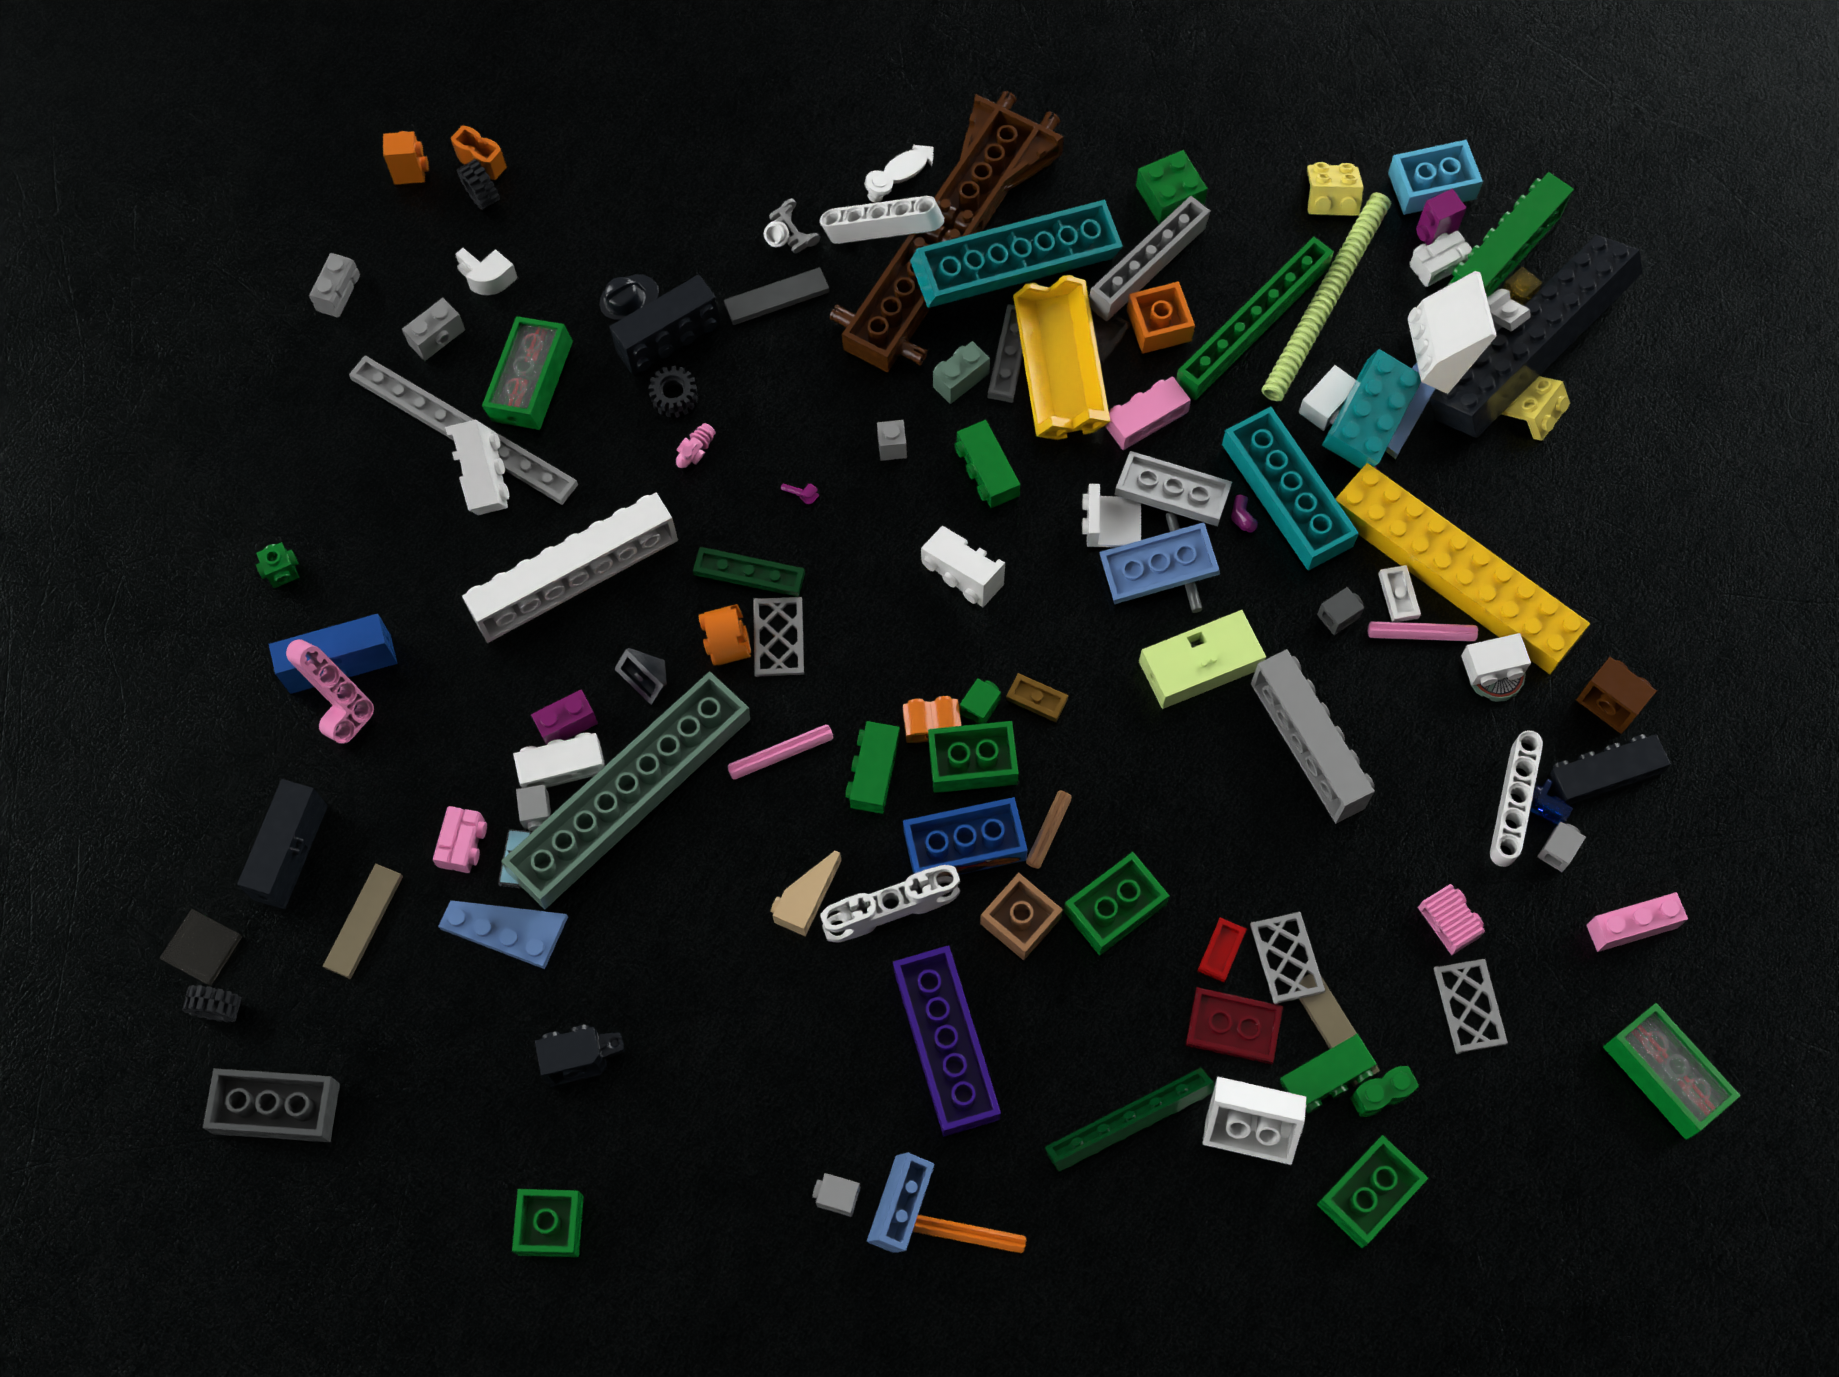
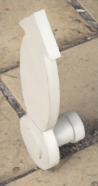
[865,145,933,203]

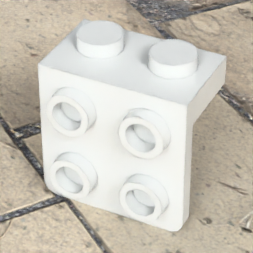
[1082,484,1141,547]

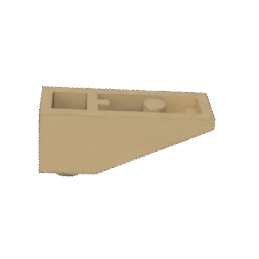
[771,851,841,936]

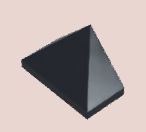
[615,648,667,705]

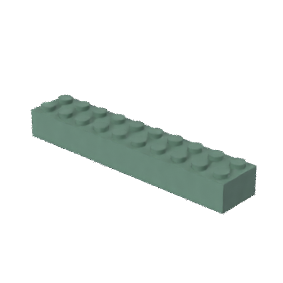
[501,671,750,909]

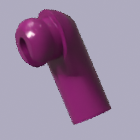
[1231,495,1258,532]

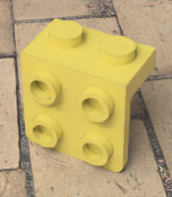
[1307,162,1363,216]
[1502,376,1570,441]

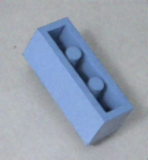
[867,1153,934,1253]

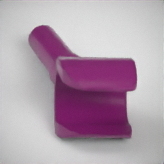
[781,483,819,504]

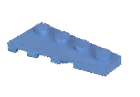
[438,901,568,969]

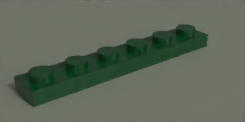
[1045,1068,1215,1172]

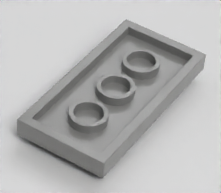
[1114,451,1232,526]

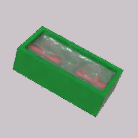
[482,316,573,430]
[1603,1003,1741,1140]

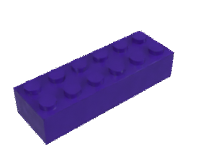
[893,946,1001,1137]

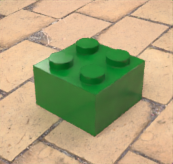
[1136,150,1208,225]
[512,1189,584,1257]

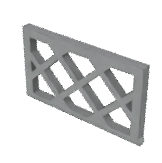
[753,597,804,677]
[1250,912,1325,1004]
[1434,959,1508,1054]

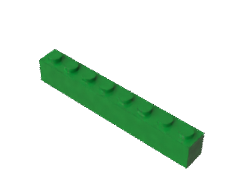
[1176,237,1334,401]

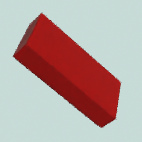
[1198,918,1246,982]

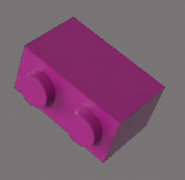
[1416,188,1466,246]
[531,690,598,745]

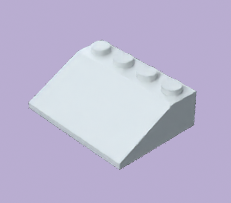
[1408,271,1497,394]

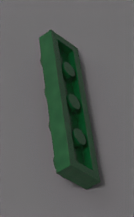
[693,547,805,597]

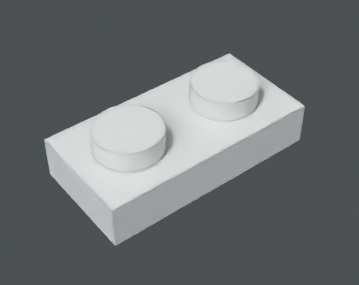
[1378,565,1421,622]

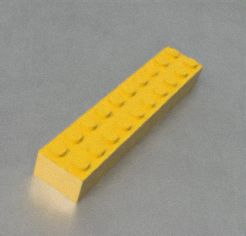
[1336,463,1590,674]

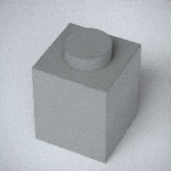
[877,420,907,461]
[516,785,551,831]
[1537,822,1586,872]
[813,1173,860,1217]

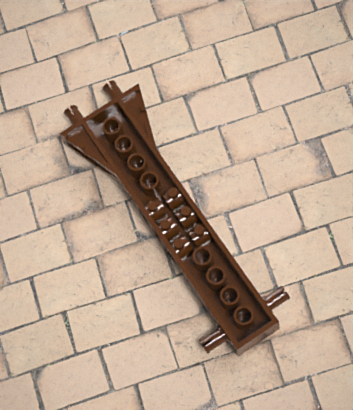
[829,91,1064,372]

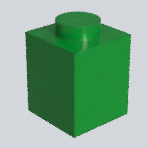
[960,678,1001,724]

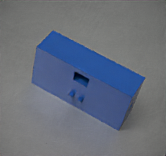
[269,614,398,694]

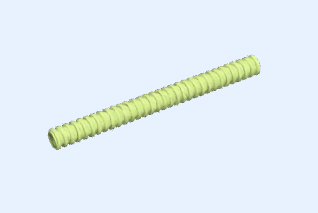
[1262,193,1391,401]

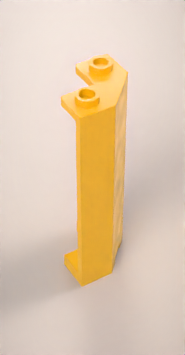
[1013,275,1110,440]

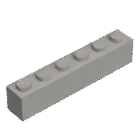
[1089,196,1210,322]

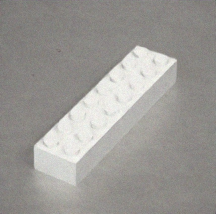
[462,492,678,643]

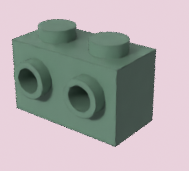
[933,341,990,404]

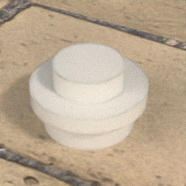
[764,221,789,247]

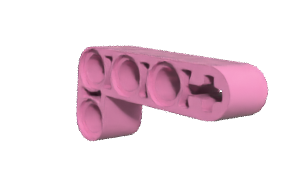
[286,639,374,744]

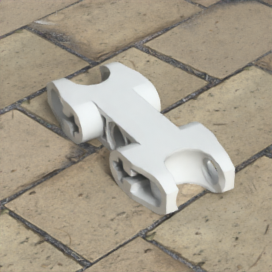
[820,865,960,942]

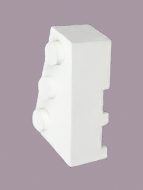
[445,420,509,515]
[921,526,1005,607]

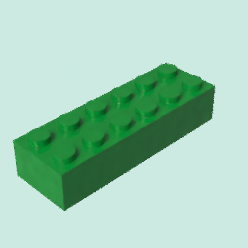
[1448,172,1574,297]

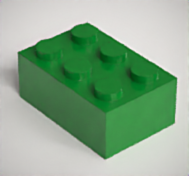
[928,721,1019,793]
[1064,852,1169,956]
[1317,1135,1428,1248]

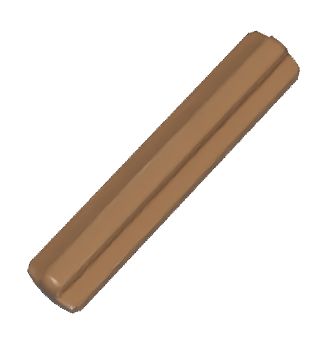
[1026,790,1072,869]

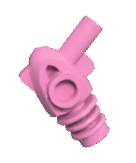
[676,423,715,468]

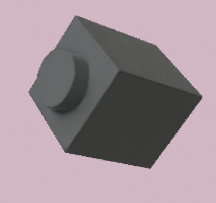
[1317,587,1364,635]

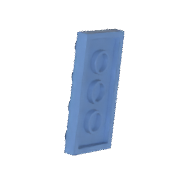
[1100,522,1220,604]

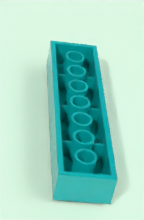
[910,200,1123,308]

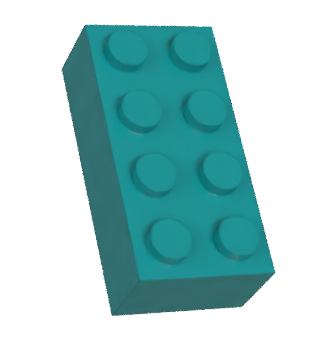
[1322,349,1421,469]

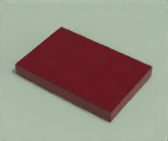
[1185,987,1283,1064]

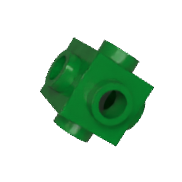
[256,542,299,588]

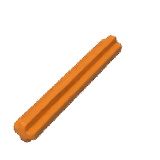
[912,1215,1026,1253]

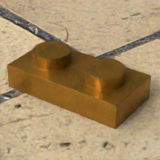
[1006,673,1068,722]

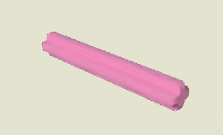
[1368,622,1478,641]
[728,725,833,779]

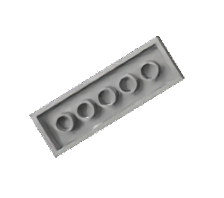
[1251,649,1375,823]

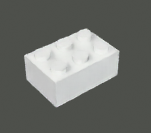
[1203,1077,1306,1165]

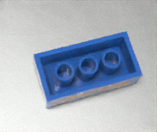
[903,797,1028,878]

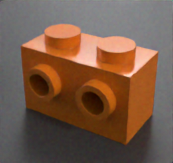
[383,131,429,184]

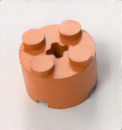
[699,604,751,666]

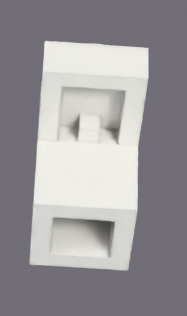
[455,248,517,295]
[1487,289,1531,332]

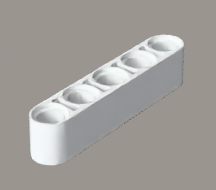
[820,196,944,243]
[1490,730,1543,867]

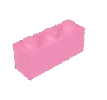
[1105,376,1191,450]
[1587,892,1688,952]

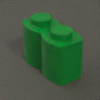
[1350,1066,1419,1117]

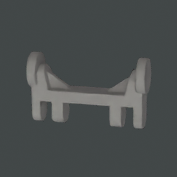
[769,199,820,253]

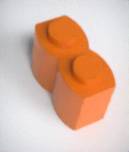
[451,126,507,180]
[903,696,961,743]

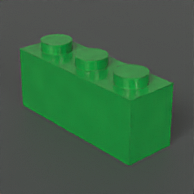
[954,420,1020,508]
[846,721,900,814]
[1280,1034,1377,1114]

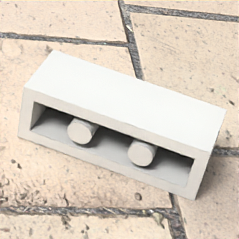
[513,733,605,788]

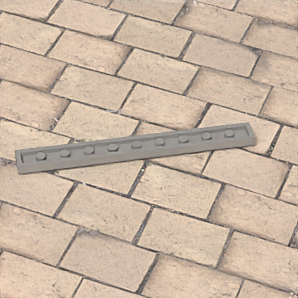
[349,356,578,505]

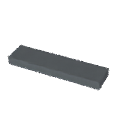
[724,267,829,325]
[987,304,1023,403]

